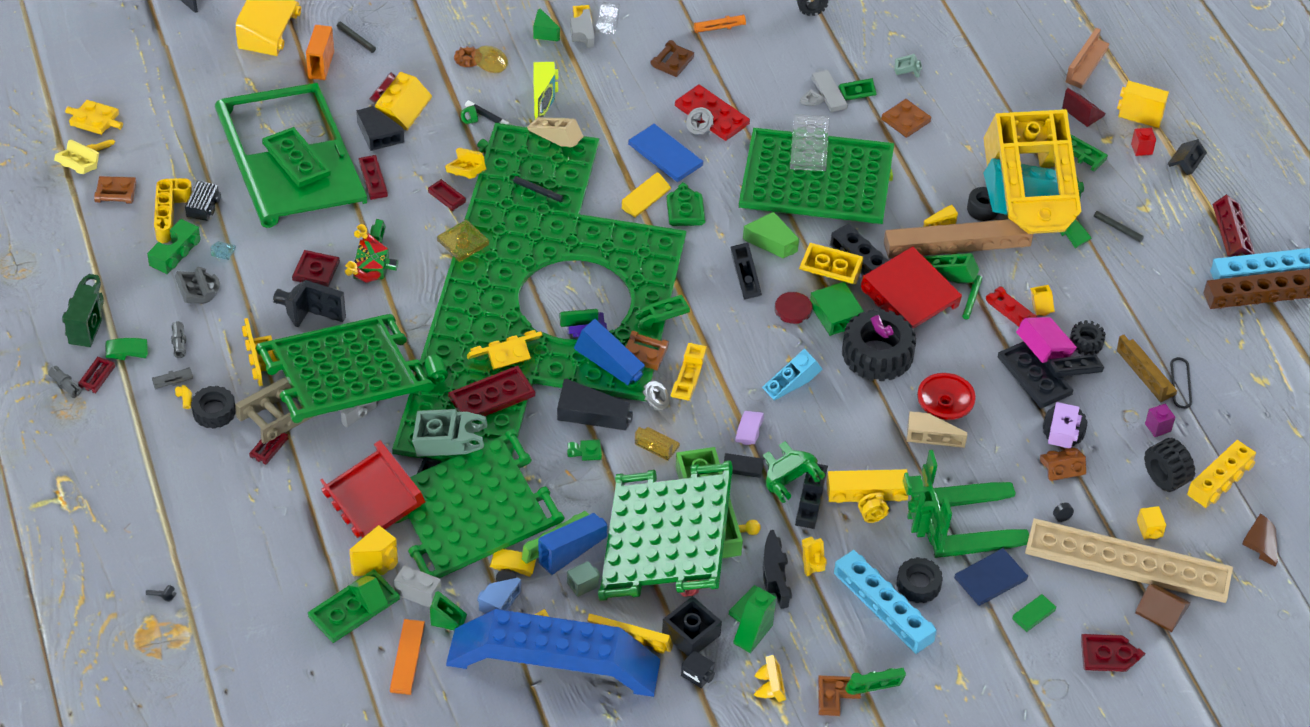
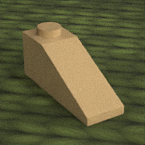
[527,117,584,147]
[906,411,967,448]

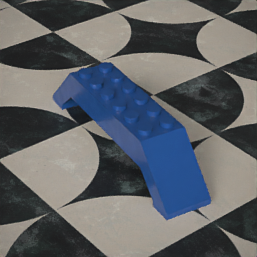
[446,609,661,697]

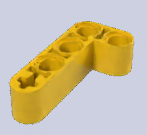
[154,178,192,243]

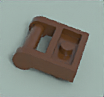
[650,40,694,77]

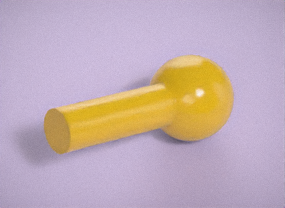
[738,519,761,535]

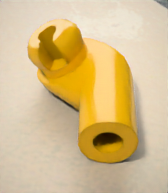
[175,385,192,409]

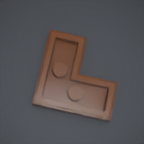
[818,675,861,716]

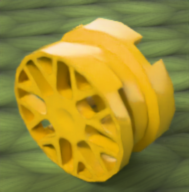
[858,493,889,523]

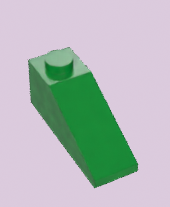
[923,253,980,283]

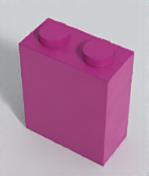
[1016,317,1077,363]

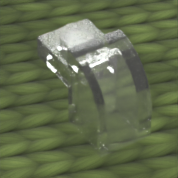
[596,2,620,34]

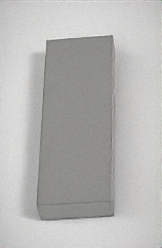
[812,70,847,112]

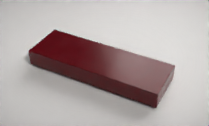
[358,155,388,200]

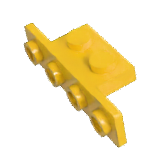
[242,318,277,386]
[467,330,542,370]

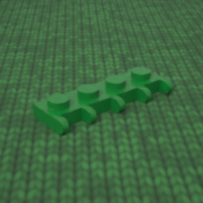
[1070,134,1108,172]

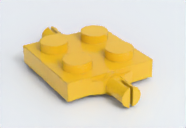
[65,100,123,135]

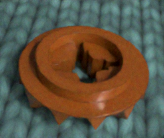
[454,46,482,67]

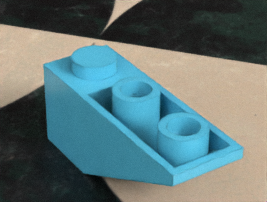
[762,348,823,401]

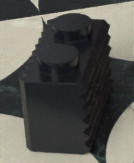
[185,180,221,221]

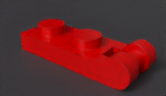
[986,286,1037,327]

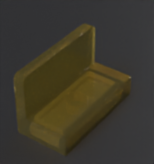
[635,427,680,461]

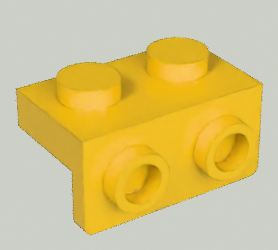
[445,147,486,179]

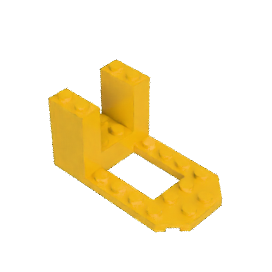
[983,109,1081,234]

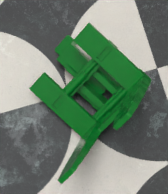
[903,450,1029,558]

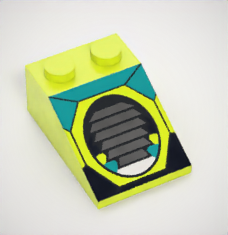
[533,62,558,119]

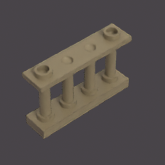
[235,377,314,444]

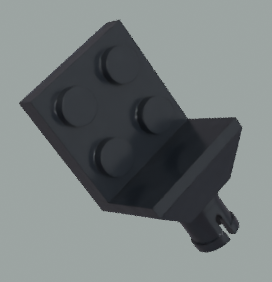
[273,280,346,327]

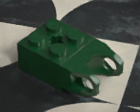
[62,274,104,347]

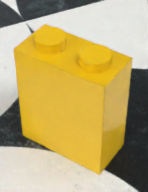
[1117,80,1169,128]

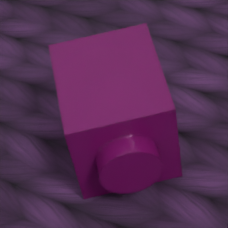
[1145,403,1176,437]

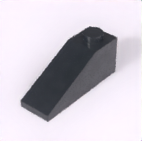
[730,242,762,300]

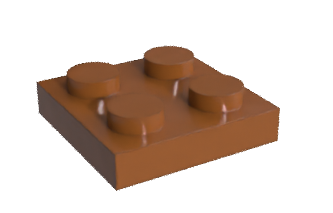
[881,99,931,138]

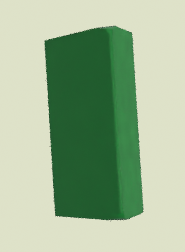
[838,78,877,101]
[559,309,599,327]

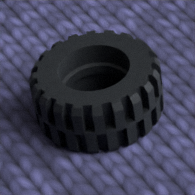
[842,309,916,381]

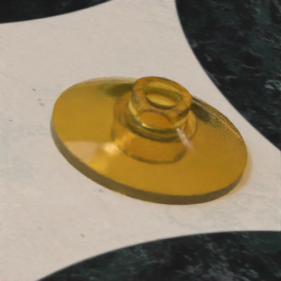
[474,45,508,73]

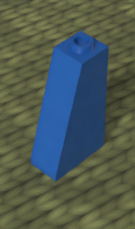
[574,319,645,385]
[538,513,608,575]

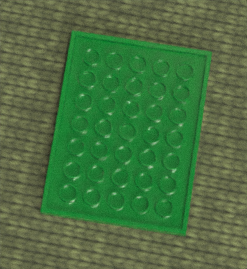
[738,128,894,224]

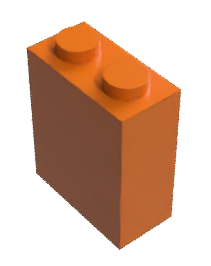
[306,24,334,80]

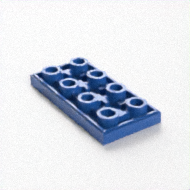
[628,124,703,182]

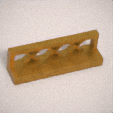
[1117,334,1177,403]

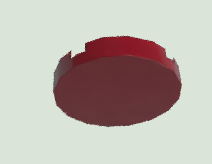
[369,72,396,103]
[775,292,812,324]

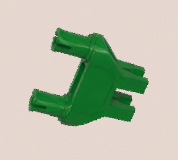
[762,441,825,503]

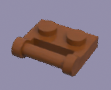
[94,176,137,204]
[626,331,669,371]

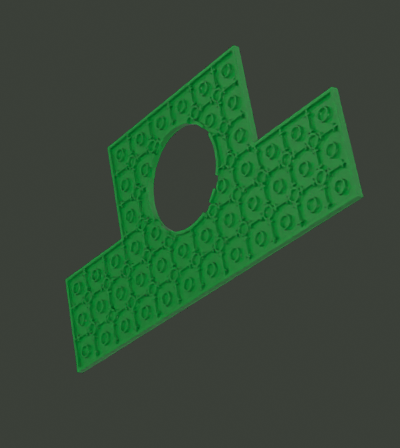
[392,123,687,462]

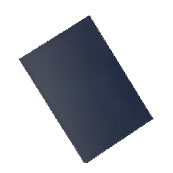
[954,548,1028,606]

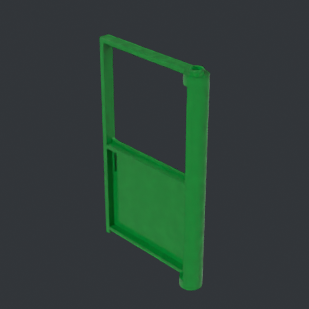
[214,83,367,228]

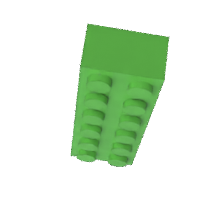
[675,447,743,558]

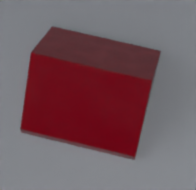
[1062,88,1106,127]

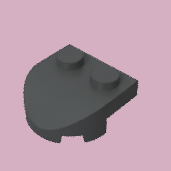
[175,267,220,303]

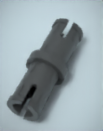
[171,321,186,358]
[48,366,81,398]
[152,367,193,390]

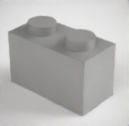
[394,565,442,608]

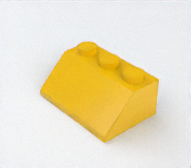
[375,72,432,131]
[799,243,863,285]

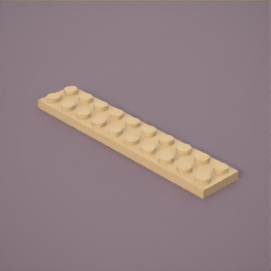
[1025,518,1233,603]

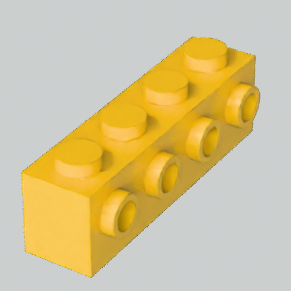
[1187,440,1256,508]
[826,469,909,503]

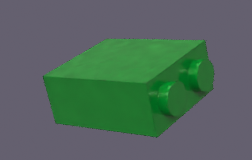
[810,282,864,336]

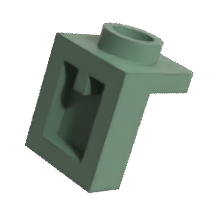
[894,54,922,78]

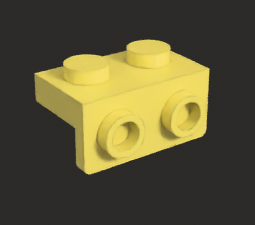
[54,140,99,174]

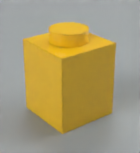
[1030,285,1055,316]
[1137,506,1166,540]

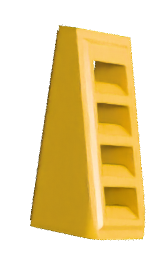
[923,205,958,227]

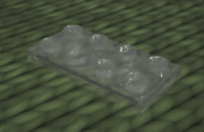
[790,114,829,171]

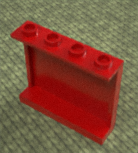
[860,246,962,329]
[320,440,426,538]

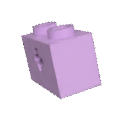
[1048,402,1082,448]

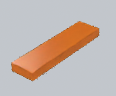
[390,619,425,695]

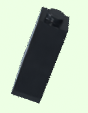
[356,106,404,151]

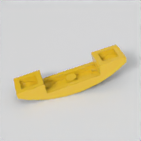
[671,343,707,401]

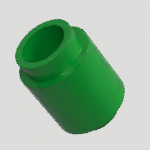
[424,355,448,384]

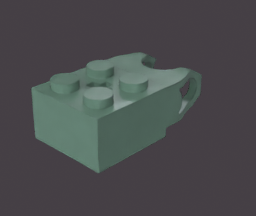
[412,409,487,456]

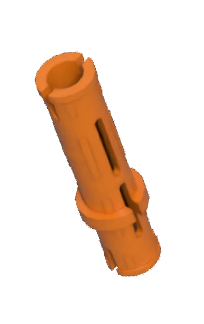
[694,14,746,33]

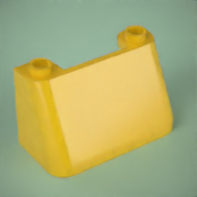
[236,0,302,56]

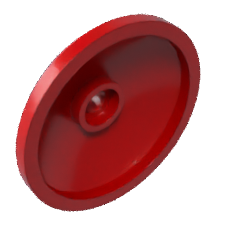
[917,373,976,420]

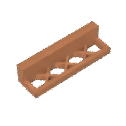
[1066,27,1109,88]

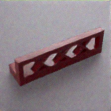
[1212,194,1255,257]

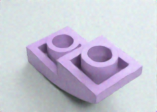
[735,411,764,445]

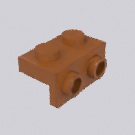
[1040,447,1086,481]

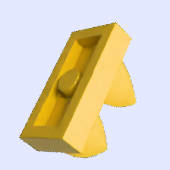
[754,655,787,702]

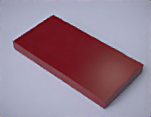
[448,366,536,416]

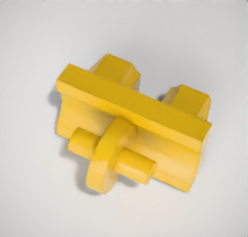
[802,537,827,576]

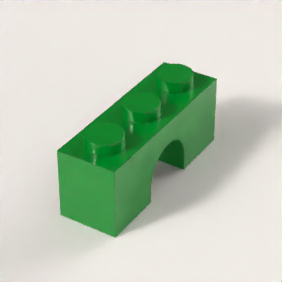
[147,219,201,274]

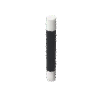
[465,100,511,125]

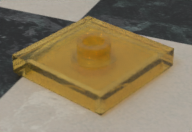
[437,219,489,262]

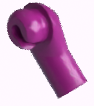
[870,315,894,338]

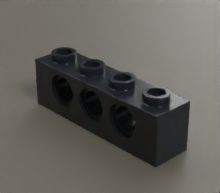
[830,223,889,276]

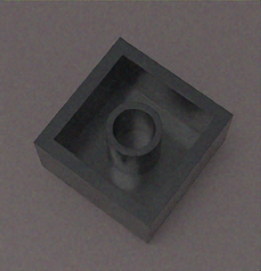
[662,596,722,656]

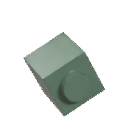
[567,561,600,597]

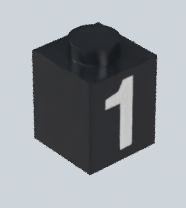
[681,650,715,689]

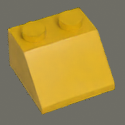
[349,525,398,576]

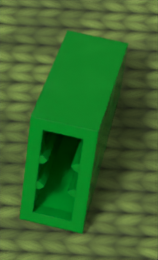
[733,587,776,654]

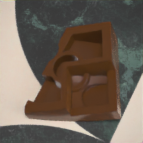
[1242,513,1278,567]

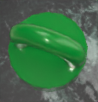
[461,105,479,124]

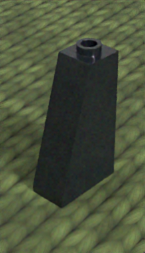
[557,379,633,430]

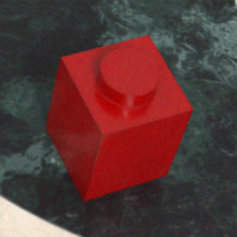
[1131,127,1156,156]

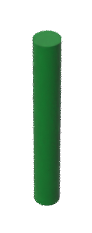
[962,275,983,320]

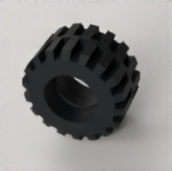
[1144,438,1196,492]

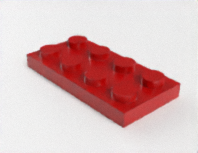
[675,84,750,141]

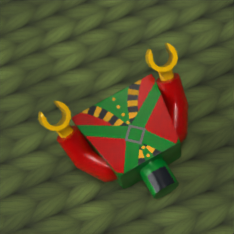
[345,224,398,283]

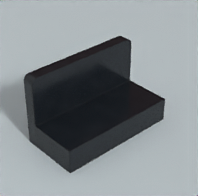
[1167,139,1207,175]

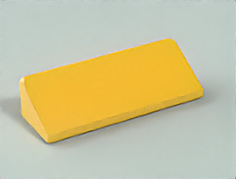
[622,172,671,218]

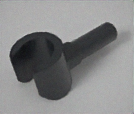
[146,585,177,602]

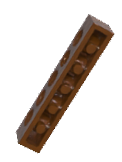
[1203,269,1310,309]

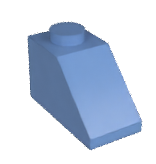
[477,578,521,614]

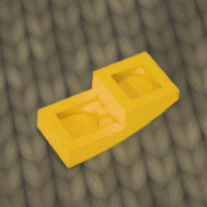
[490,549,536,577]

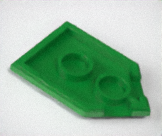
[666,183,705,226]

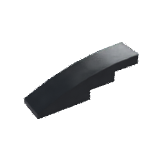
[795,464,828,529]

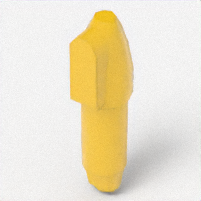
[87,139,115,151]

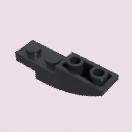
[762,530,792,609]

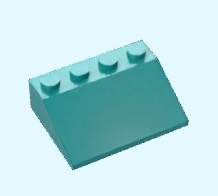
[983,158,1059,215]

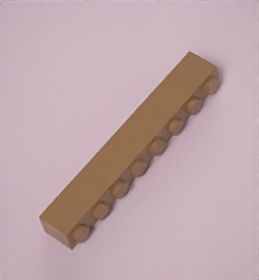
[884,219,1033,259]

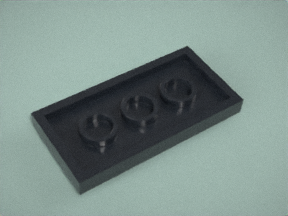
[998,341,1073,409]

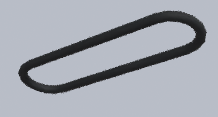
[1170,357,1192,409]

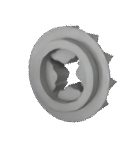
[686,107,714,135]
[643,381,670,411]

